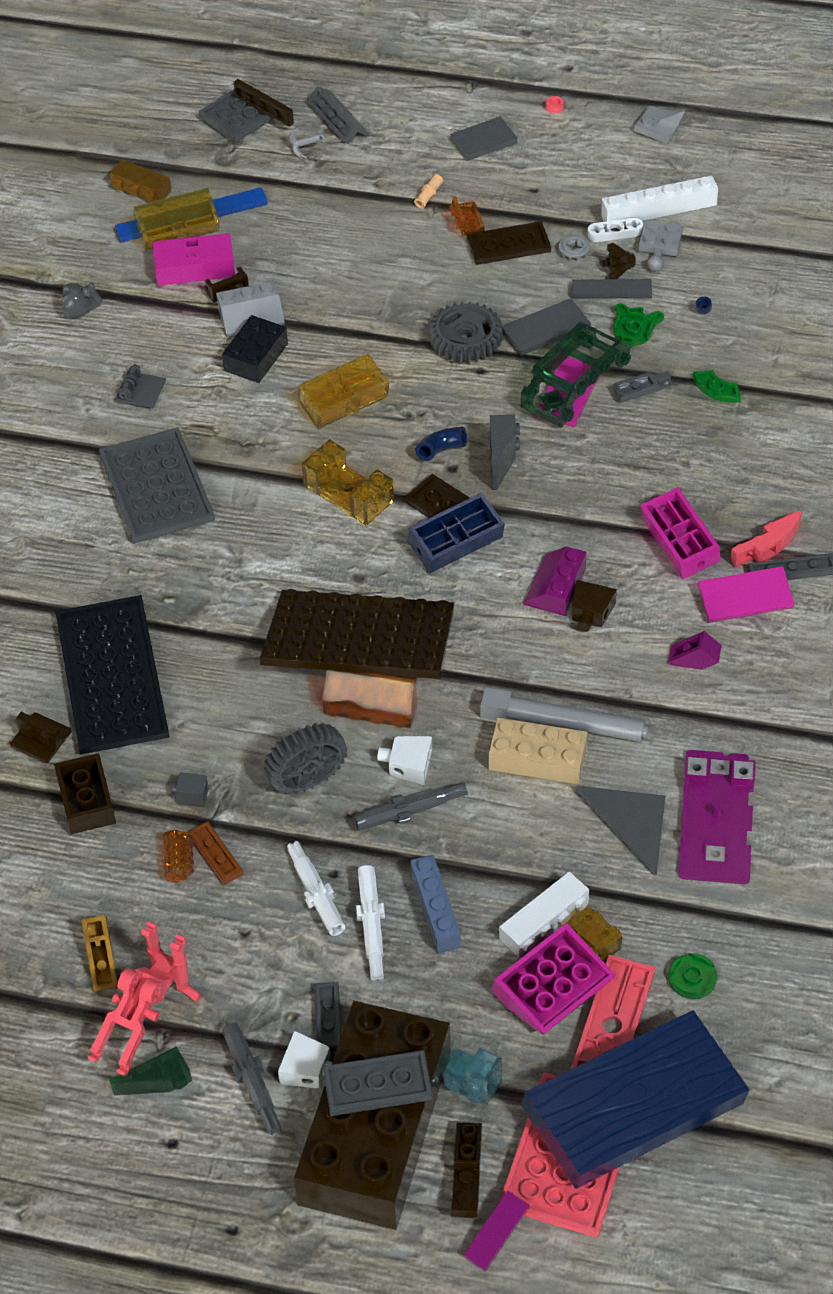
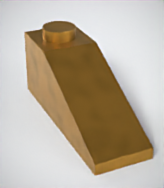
[81,915,118,991]

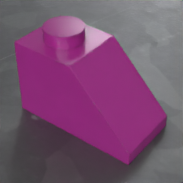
[668,631,722,670]

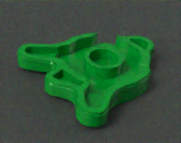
[613,303,664,348]

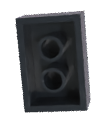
[222,315,288,383]

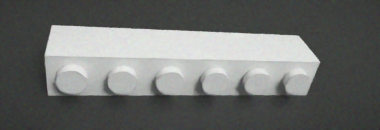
[601,176,718,222]

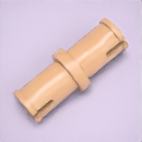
[414,174,443,209]

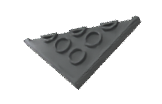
[576,786,666,875]

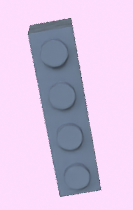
[411,855,461,954]

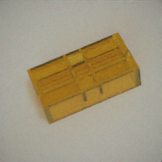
[134,188,220,250]
[297,354,389,429]

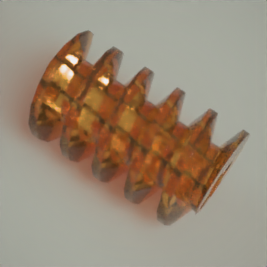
[163,830,194,883]

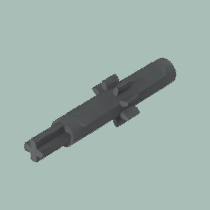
[354,782,468,831]
[222,1023,282,1135]

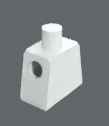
[377,736,432,785]
[278,1031,332,1088]

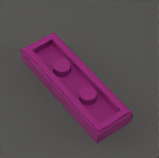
[463,1191,530,1272]

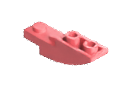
[730,510,802,568]

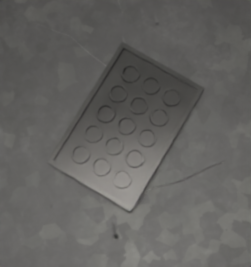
[99,427,215,543]

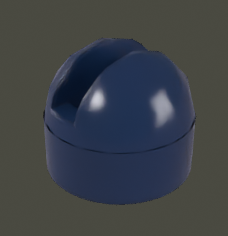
[696,296,712,314]

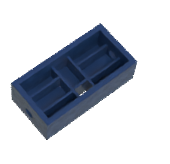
[408,492,505,573]

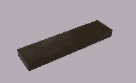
[233,79,294,127]

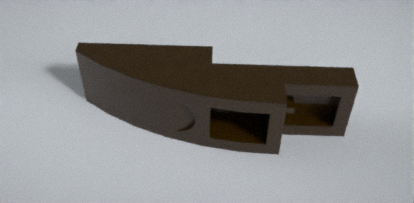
[451,1122,482,1218]

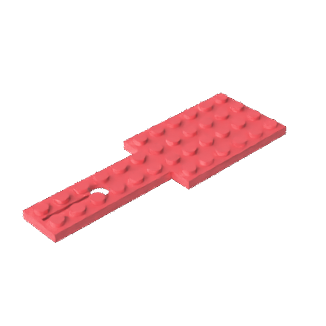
[500,955,656,1238]

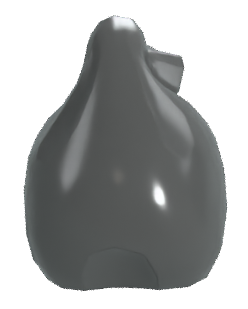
[63,282,102,319]

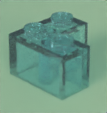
[443,1048,502,1106]

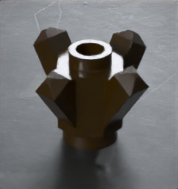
[599,243,636,279]

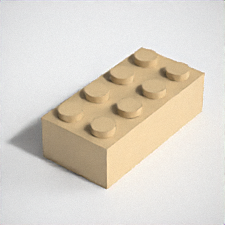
[489,718,588,785]

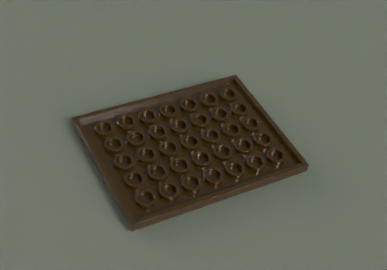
[260,589,455,679]

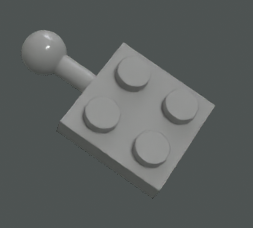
[639,221,683,271]

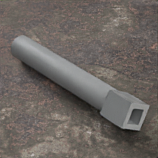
[480,687,649,742]

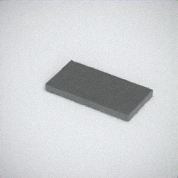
[502,298,591,356]
[323,1050,433,1116]

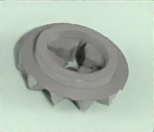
[559,235,590,260]

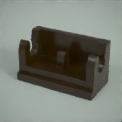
[204,267,249,303]

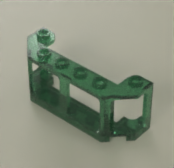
[520,321,631,428]

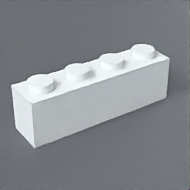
[499,872,589,957]

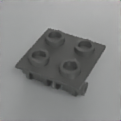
[115,364,166,408]

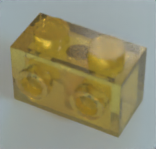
[568,906,622,963]

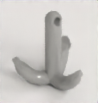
[289,127,325,159]

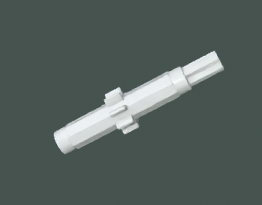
[287,841,345,936]
[356,865,385,981]

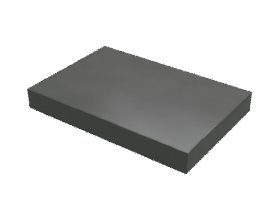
[450,116,518,161]

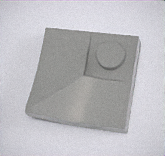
[634,106,685,144]

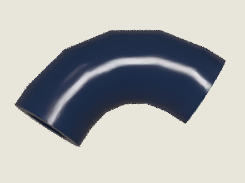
[415,426,467,461]

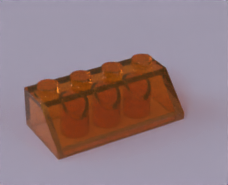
[322,670,417,729]

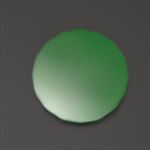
[668,953,718,999]

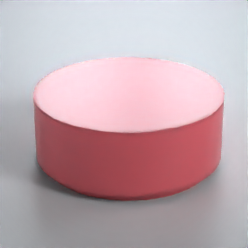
[546,96,564,113]

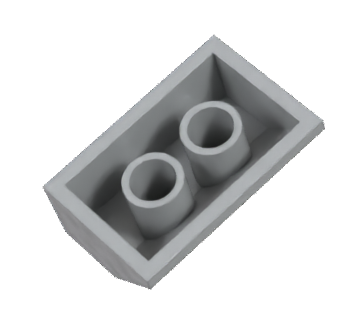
[216,281,285,337]

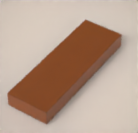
[188,821,244,885]

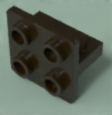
[10,712,72,763]

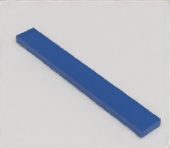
[115,187,268,242]

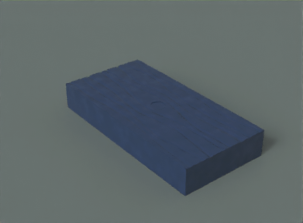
[521,1010,750,1189]

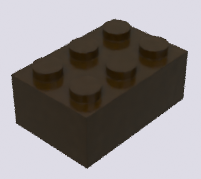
[54,753,116,834]

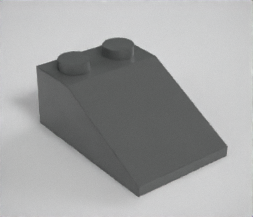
[490,414,520,490]

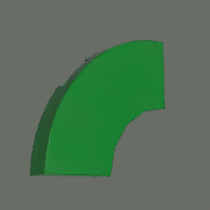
[693,370,741,403]

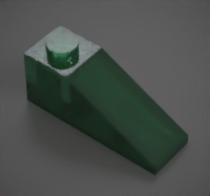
[109,1046,192,1096]

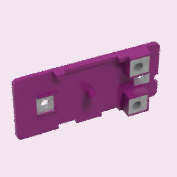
[678,750,756,884]

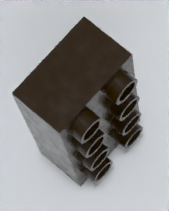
[294,1000,451,1230]

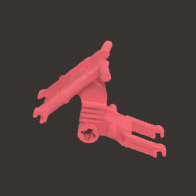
[88,921,202,1076]

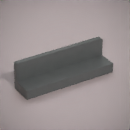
[307,86,368,144]

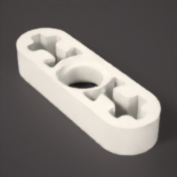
[588,218,643,242]

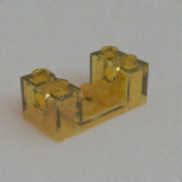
[301,439,394,526]

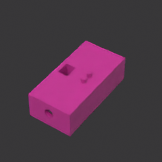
[153,233,235,286]
[640,487,721,580]

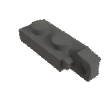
[613,371,671,403]

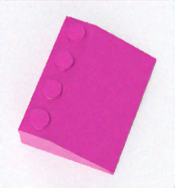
[491,923,616,1035]

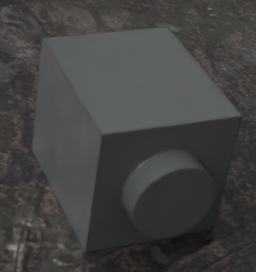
[172,772,209,807]

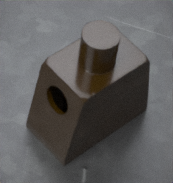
[572,580,617,632]

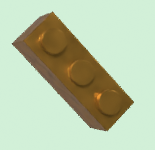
[109,159,171,205]

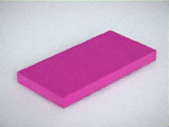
[536,356,602,427]
[698,566,795,623]

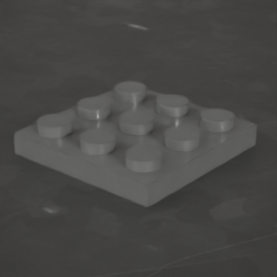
[198,89,274,143]

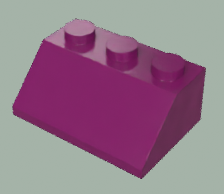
[524,546,587,616]

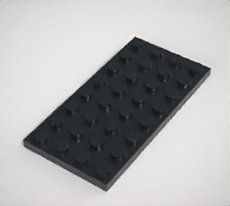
[55,595,170,755]

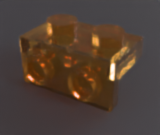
[449,197,485,236]

